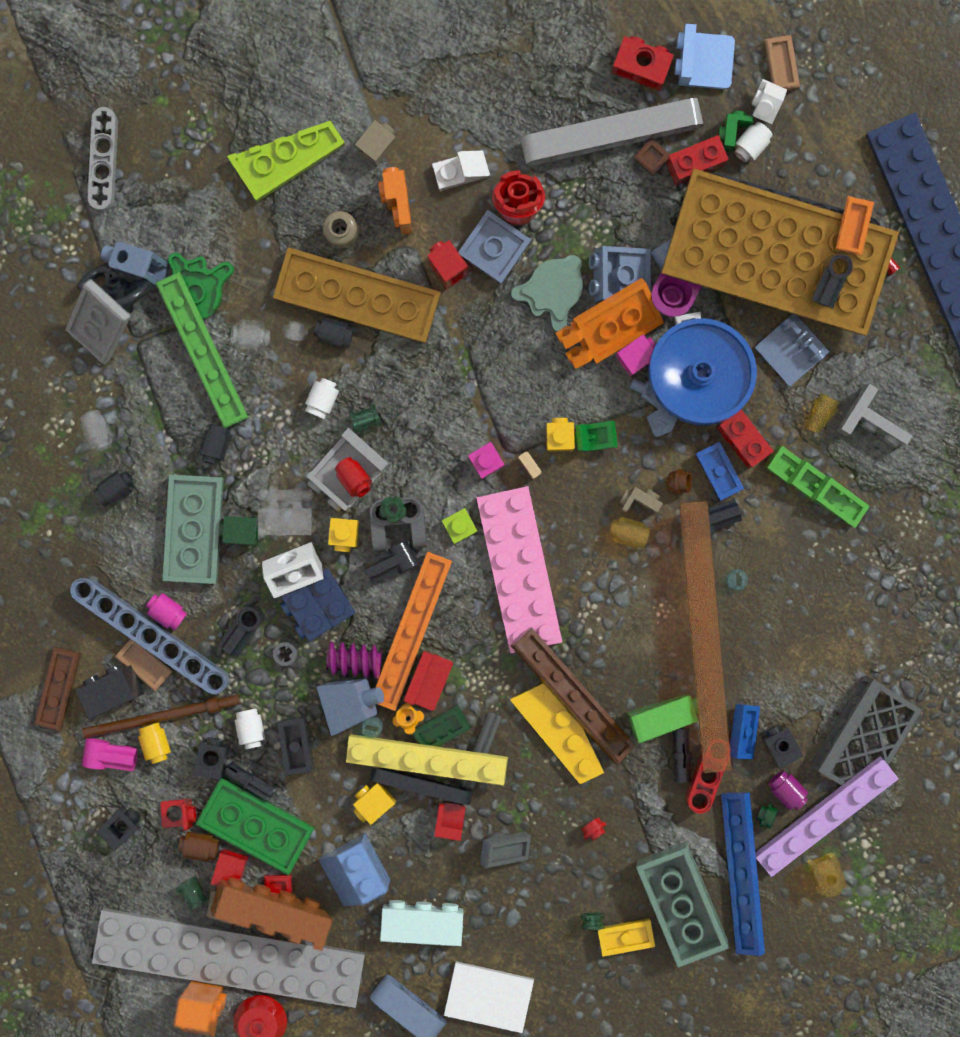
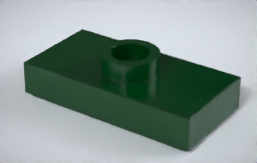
[413,704,471,747]

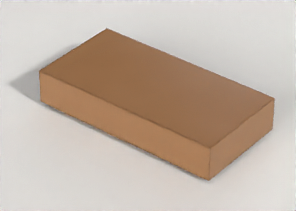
[764,35,800,91]
[115,639,174,691]

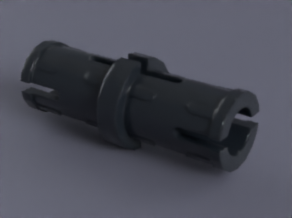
[671,727,693,783]

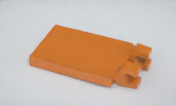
[555,278,664,369]

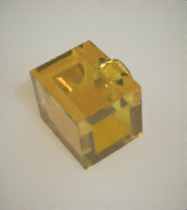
[806,852,847,898]

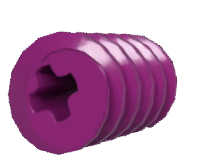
[326,641,382,679]

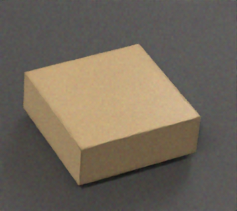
[518,452,542,480]

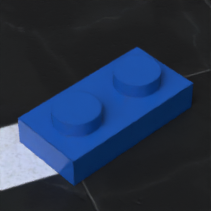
[695,442,744,501]
[729,704,760,759]

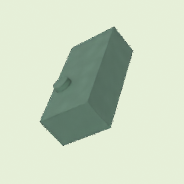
[636,841,728,967]

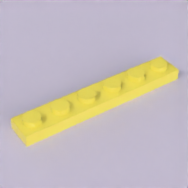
[346,734,508,785]

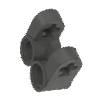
[370,497,427,553]

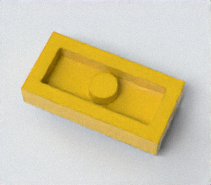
[597,918,655,956]

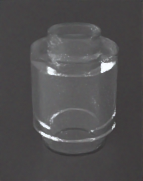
[80,410,115,452]

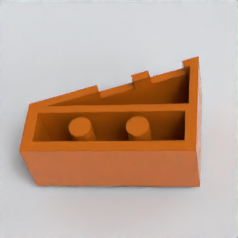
[174,980,227,1037]

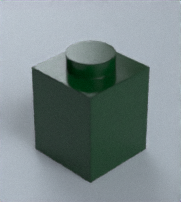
[219,516,260,545]

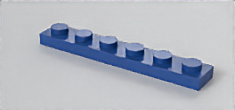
[721,792,765,956]

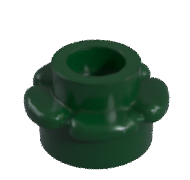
[380,496,406,523]
[757,803,779,829]

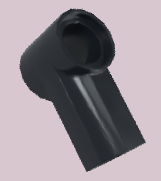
[810,254,853,309]
[685,499,742,539]
[363,540,420,584]
[218,605,265,658]

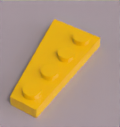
[510,683,604,784]

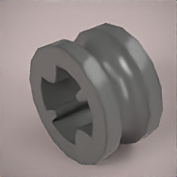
[273,642,298,666]

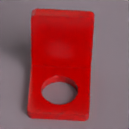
[160,799,196,830]

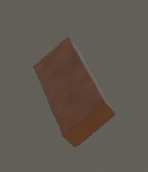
[34,647,81,731]

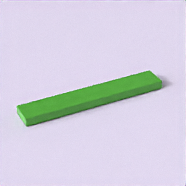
[155,272,249,428]

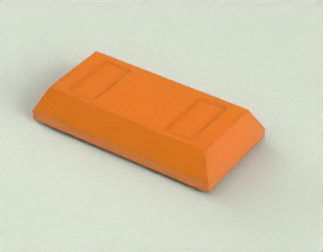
[835,196,874,255]

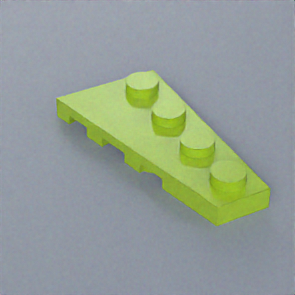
[227,121,345,202]

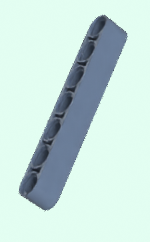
[70,578,230,694]

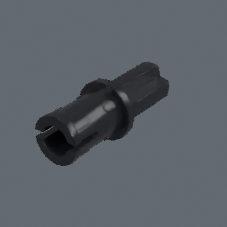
[223,761,275,802]

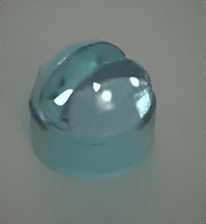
[726,569,748,590]
[361,716,383,738]

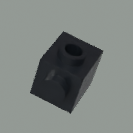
[761,724,803,769]

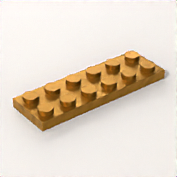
[273,247,441,344]

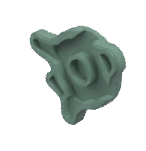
[511,255,583,332]

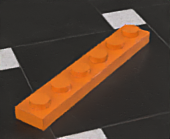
[376,552,452,711]

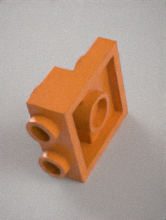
[378,167,412,235]

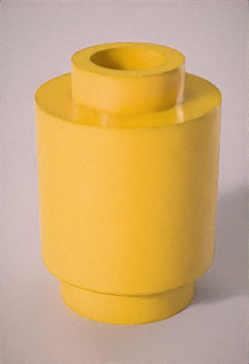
[138,723,171,764]

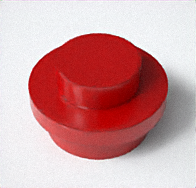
[581,817,607,841]

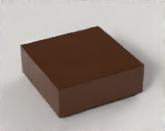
[633,138,670,177]

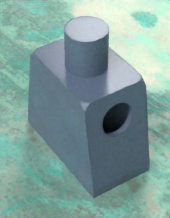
[101,241,170,287]
[317,678,384,736]

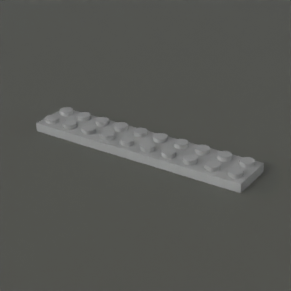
[92,908,365,1008]

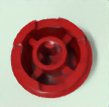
[492,170,545,225]
[234,995,287,1037]

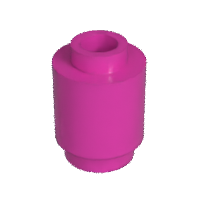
[146,593,187,631]

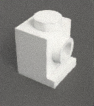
[751,79,787,124]

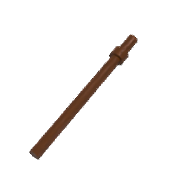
[82,694,241,738]

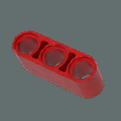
[685,736,731,814]

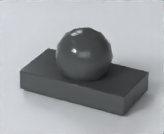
[480,832,531,868]

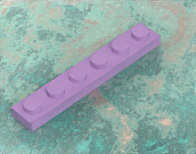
[755,756,898,877]

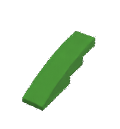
[763,445,870,528]

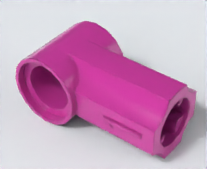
[82,738,138,771]

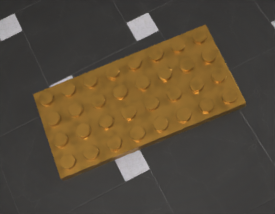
[661,169,899,336]

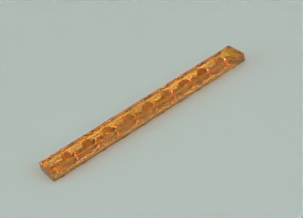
[679,501,732,773]

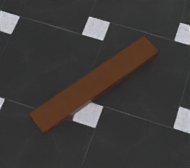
[510,627,636,764]

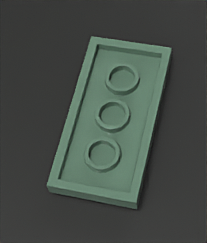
[162,475,224,584]

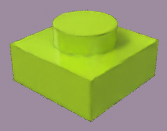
[442,508,478,544]

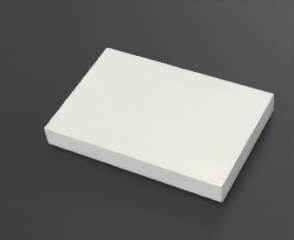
[444,961,534,1033]

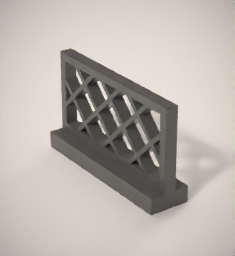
[810,675,922,786]

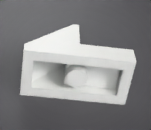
[432,151,490,191]

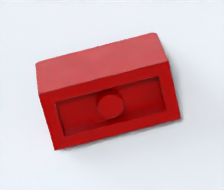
[404,650,453,711]

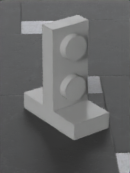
[836,384,913,448]

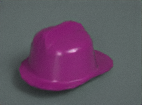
[651,274,702,317]

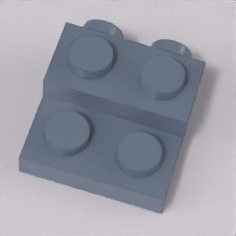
[589,246,651,303]

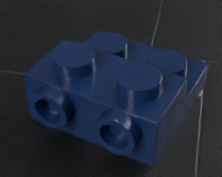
[280,568,356,642]

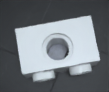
[262,542,324,598]

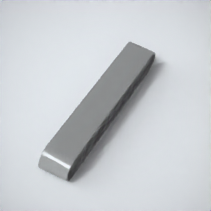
[520,98,704,166]

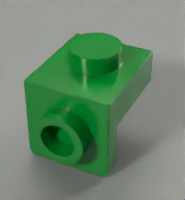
[718,111,754,152]
[574,421,618,452]

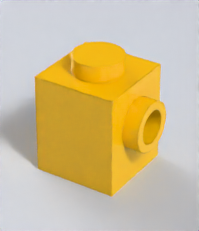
[546,418,575,452]
[328,518,359,552]
[353,782,396,825]

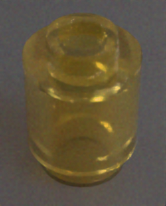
[609,516,650,549]

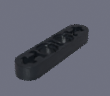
[369,766,473,805]

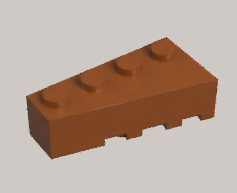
[210,878,332,951]

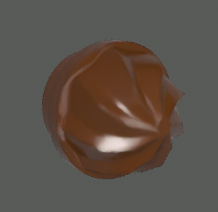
[665,469,692,495]

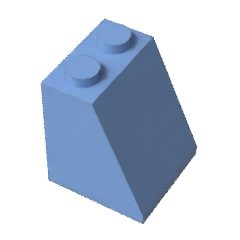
[318,833,390,906]

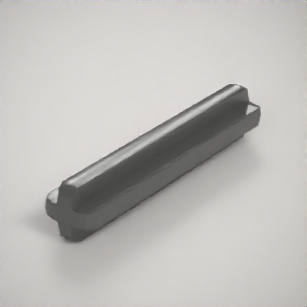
[461,712,501,789]

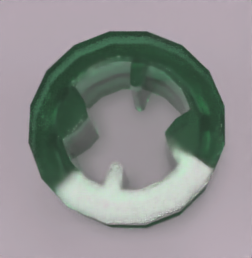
[581,912,605,930]

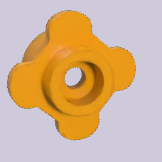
[392,703,424,734]

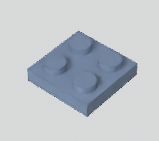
[458,210,531,284]

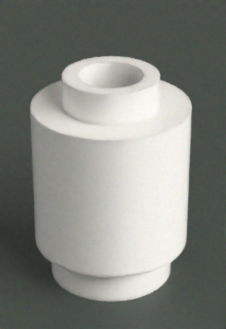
[734,122,773,162]
[305,378,339,419]
[234,709,266,749]

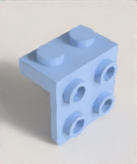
[674,24,735,89]

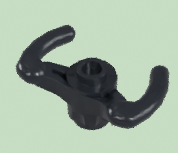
[77,263,151,314]

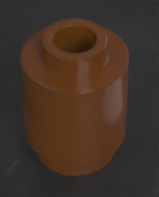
[178,831,219,862]

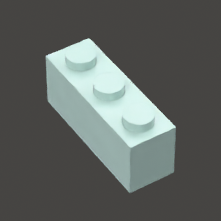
[381,900,463,946]

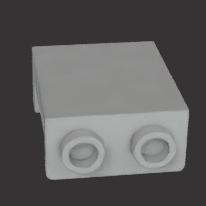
[306,428,389,512]

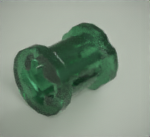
[349,404,382,434]
[175,875,210,911]

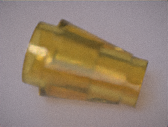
[805,393,839,434]

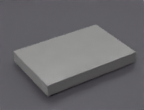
[66,279,131,365]

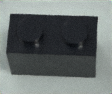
[75,664,144,719]
[277,715,315,776]

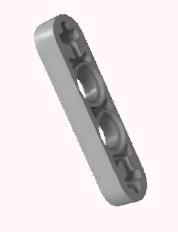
[88,107,118,212]

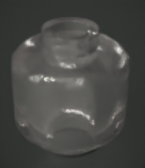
[230,319,270,354]

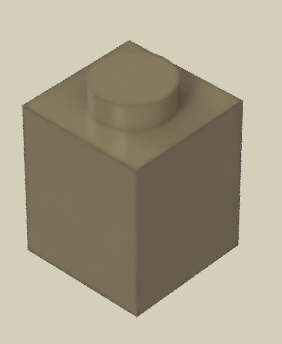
[355,120,397,167]

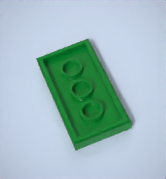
[195,777,315,876]

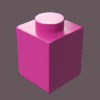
[615,335,656,377]
[468,442,505,480]

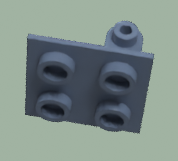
[755,314,829,387]

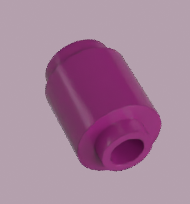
[768,770,808,810]

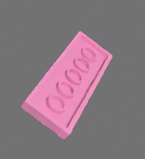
[476,486,562,654]

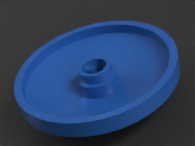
[648,318,757,425]

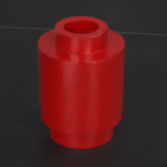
[335,457,372,497]

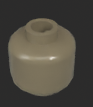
[323,211,358,249]

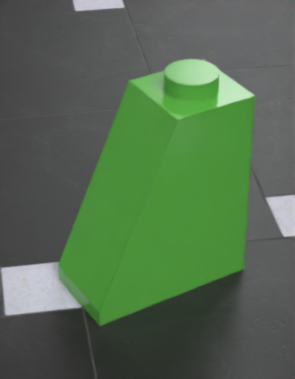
[626,694,700,743]

